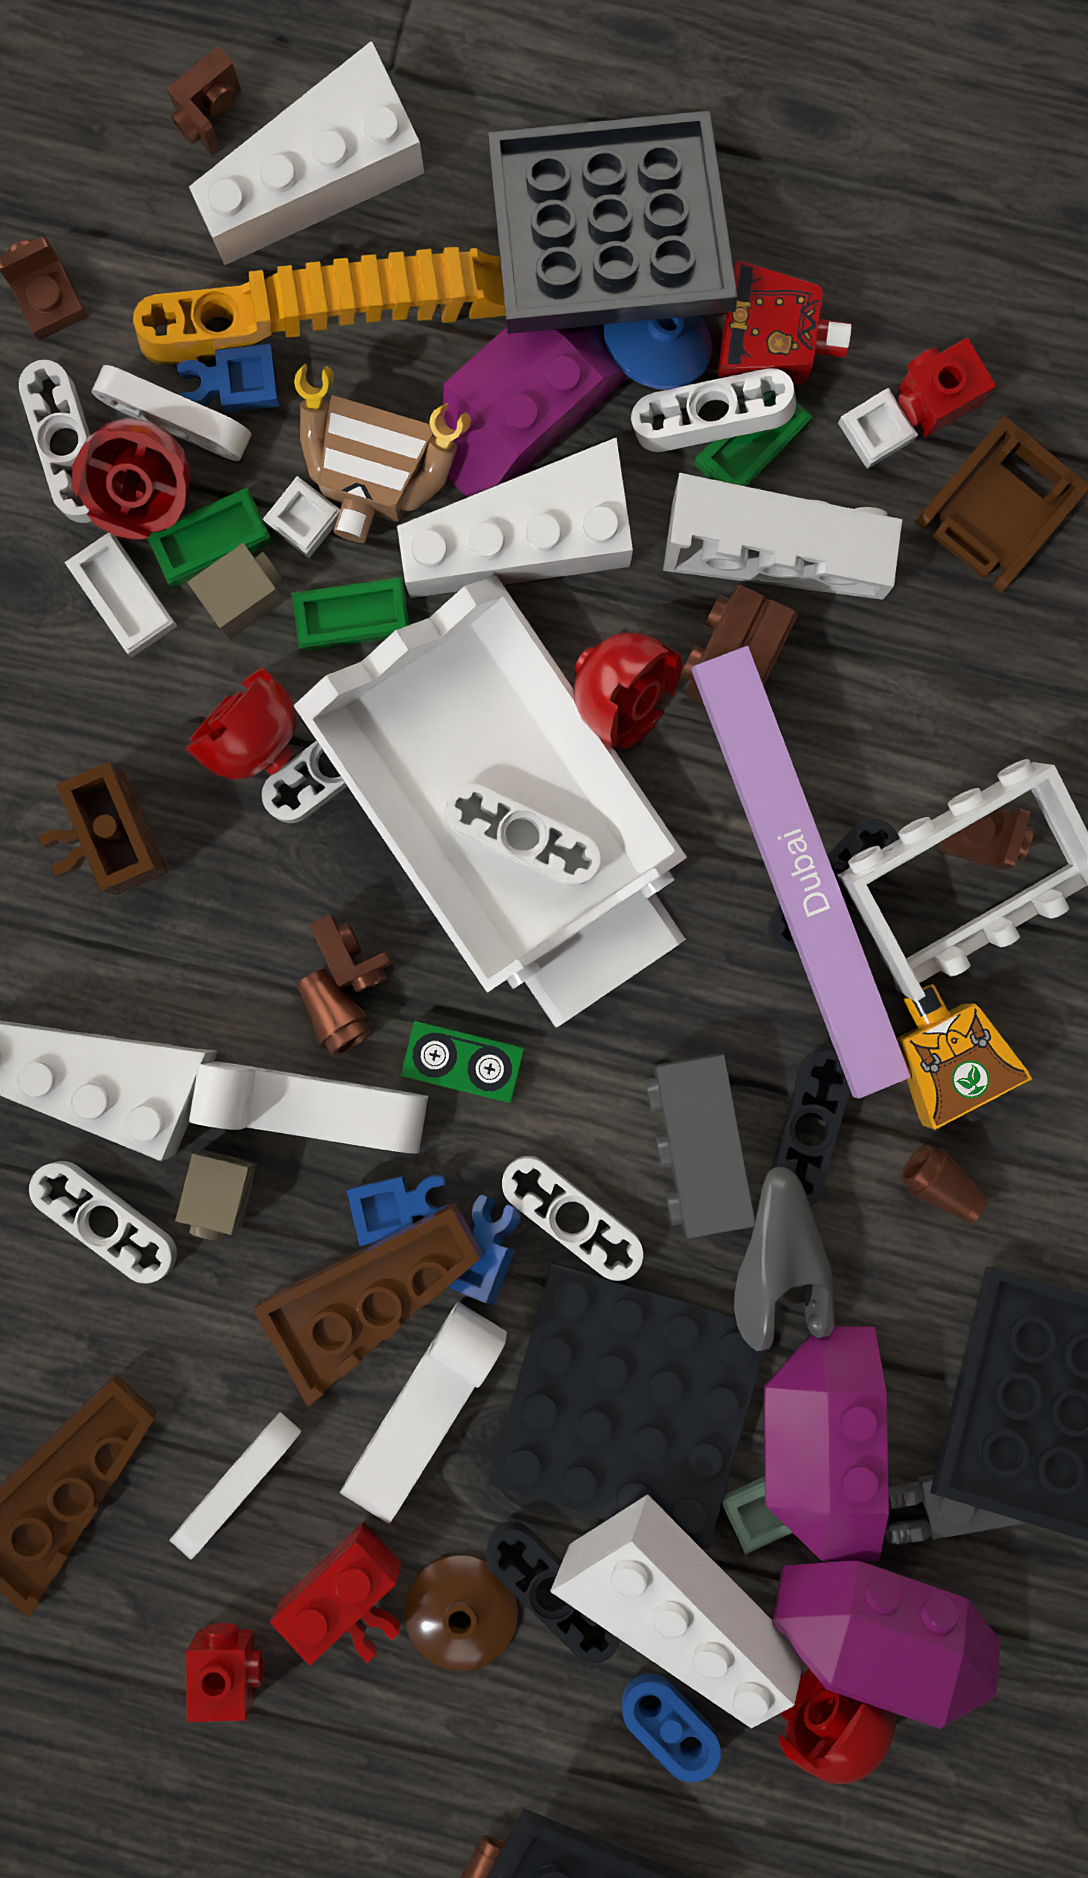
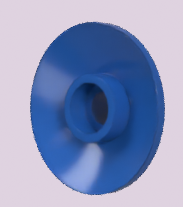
[604,315,712,390]

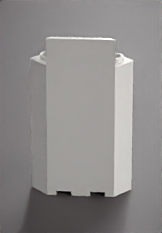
[294,575,687,1027]

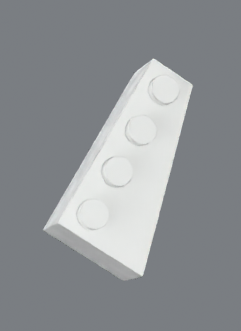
[189,41,424,265]
[397,438,633,598]
[663,473,902,600]
[0,1021,218,1161]
[550,1494,804,1728]

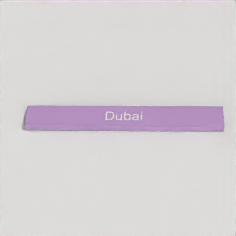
[691,646,911,1099]

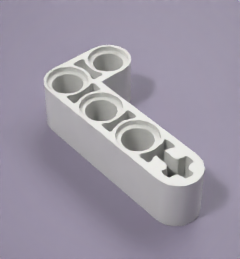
[189,1061,428,1153]
[340,1301,507,1524]

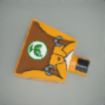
[897,984,1032,1130]

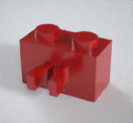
[270,1522,402,1666]

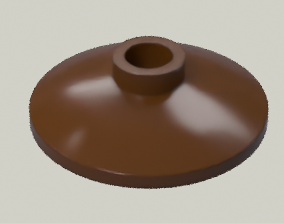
[404,1554,518,1671]

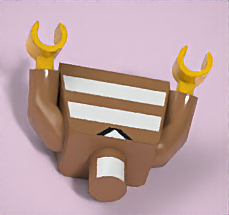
[294,364,471,543]

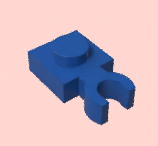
[177,344,280,413]
[346,1175,451,1246]
[448,1195,521,1305]

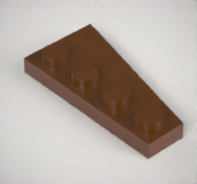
[253,1202,483,1407]
[0,1373,156,1619]

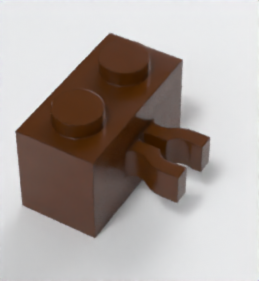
[38,762,169,895]

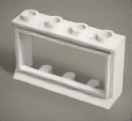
[837,759,1088,1002]

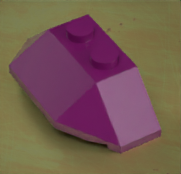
[443,325,628,498]
[764,1326,889,1561]
[772,1560,1001,1729]

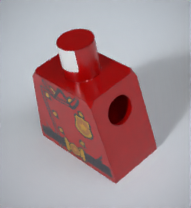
[717,261,851,384]

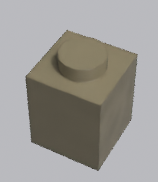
[187,543,284,640]
[175,1149,258,1241]

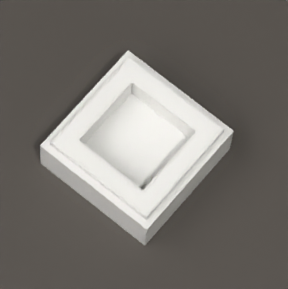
[838,388,918,469]
[263,476,340,558]

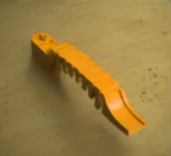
[133,247,506,365]

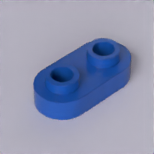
[621,1673,721,1782]

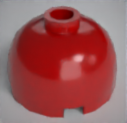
[72,418,191,540]
[573,632,682,749]
[185,667,297,780]
[778,1668,896,1784]

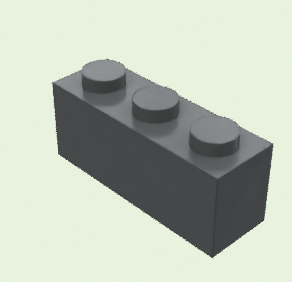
[645,1053,755,1239]

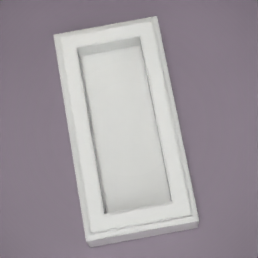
[65,533,178,657]

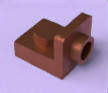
[167,46,241,155]
[0,237,88,341]
[937,795,1033,870]
[309,914,394,993]

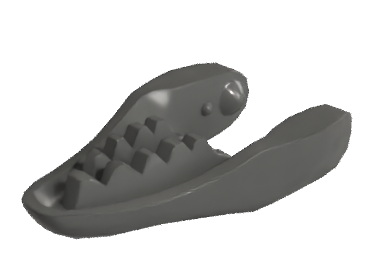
[734,1167,835,1351]

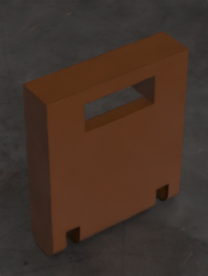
[915,415,1088,593]

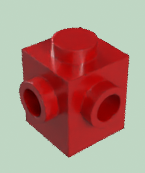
[898,337,996,437]
[186,1623,264,1722]

